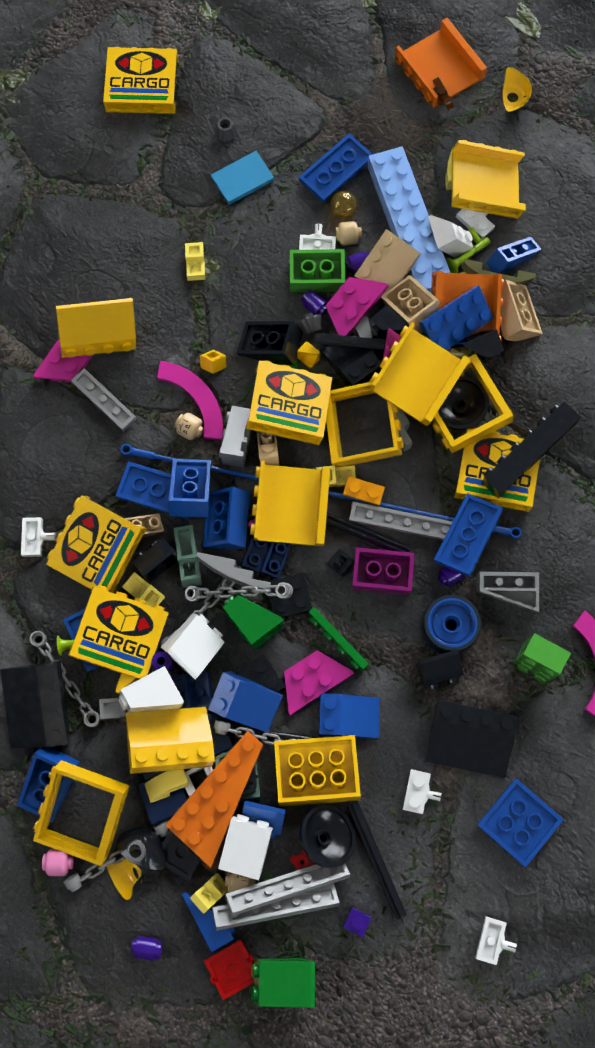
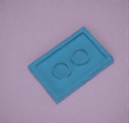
[211,151,274,205]

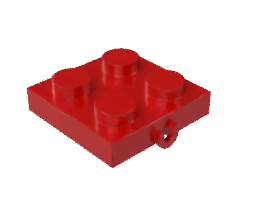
[204,939,254,1000]

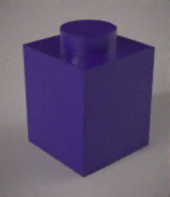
[343,907,371,938]

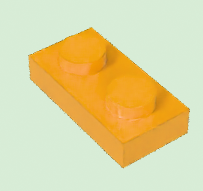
[343,476,385,506]

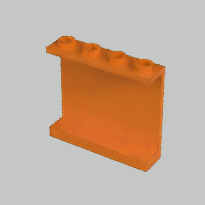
[394,18,487,108]
[431,271,504,340]

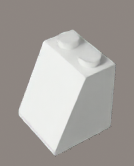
[161,613,225,679]
[118,666,184,712]
[218,814,273,880]

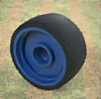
[421,595,481,654]

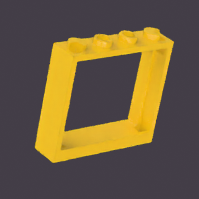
[432,354,513,454]
[326,382,404,467]
[33,760,130,866]

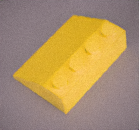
[56,298,136,358]
[125,707,215,774]
[274,735,361,807]

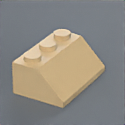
[354,229,421,294]
[381,275,440,334]
[500,280,543,342]

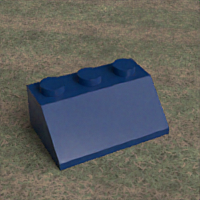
[203,487,250,550]

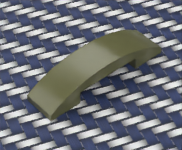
[461,259,536,284]

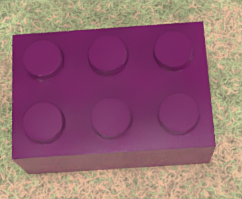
[352,547,414,596]

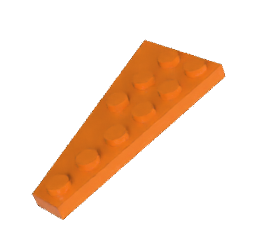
[165,731,263,868]

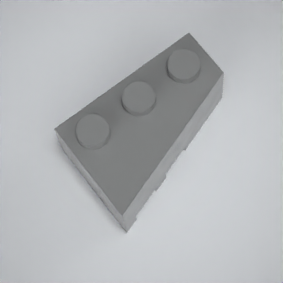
[219,406,252,468]
[477,572,539,612]

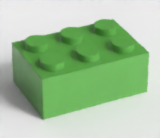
[290,249,345,293]
[513,633,571,683]

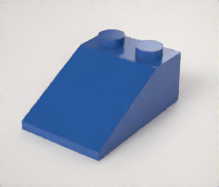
[169,459,211,518]
[208,671,283,733]
[319,694,380,738]
[17,747,81,822]

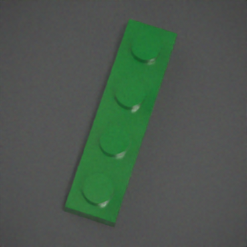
[308,607,369,672]

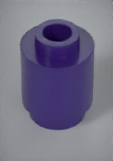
[345,252,370,274]
[301,290,328,316]
[438,567,465,587]
[151,651,173,672]
[131,936,163,961]

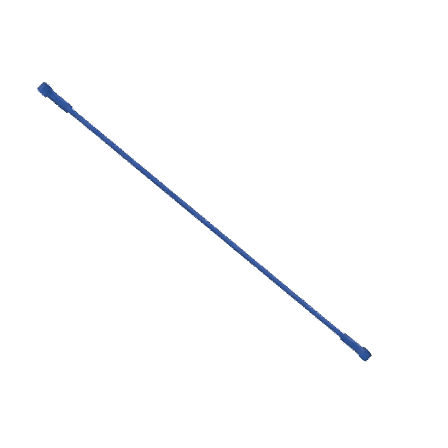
[121,444,522,540]

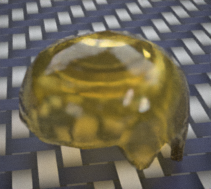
[329,191,358,219]

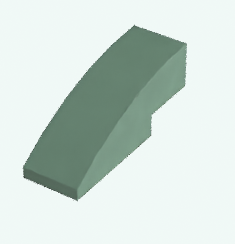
[174,525,202,588]

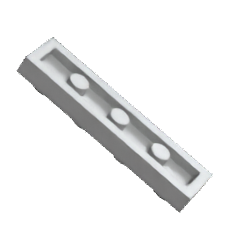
[71,368,137,432]

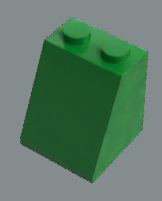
[223,595,284,651]
[251,958,315,1008]

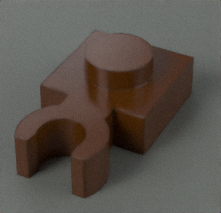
[433,77,454,111]

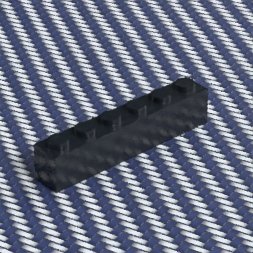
[482,401,581,499]

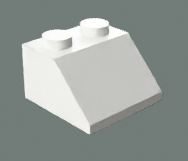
[428,215,473,258]

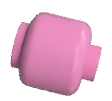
[42,848,74,876]

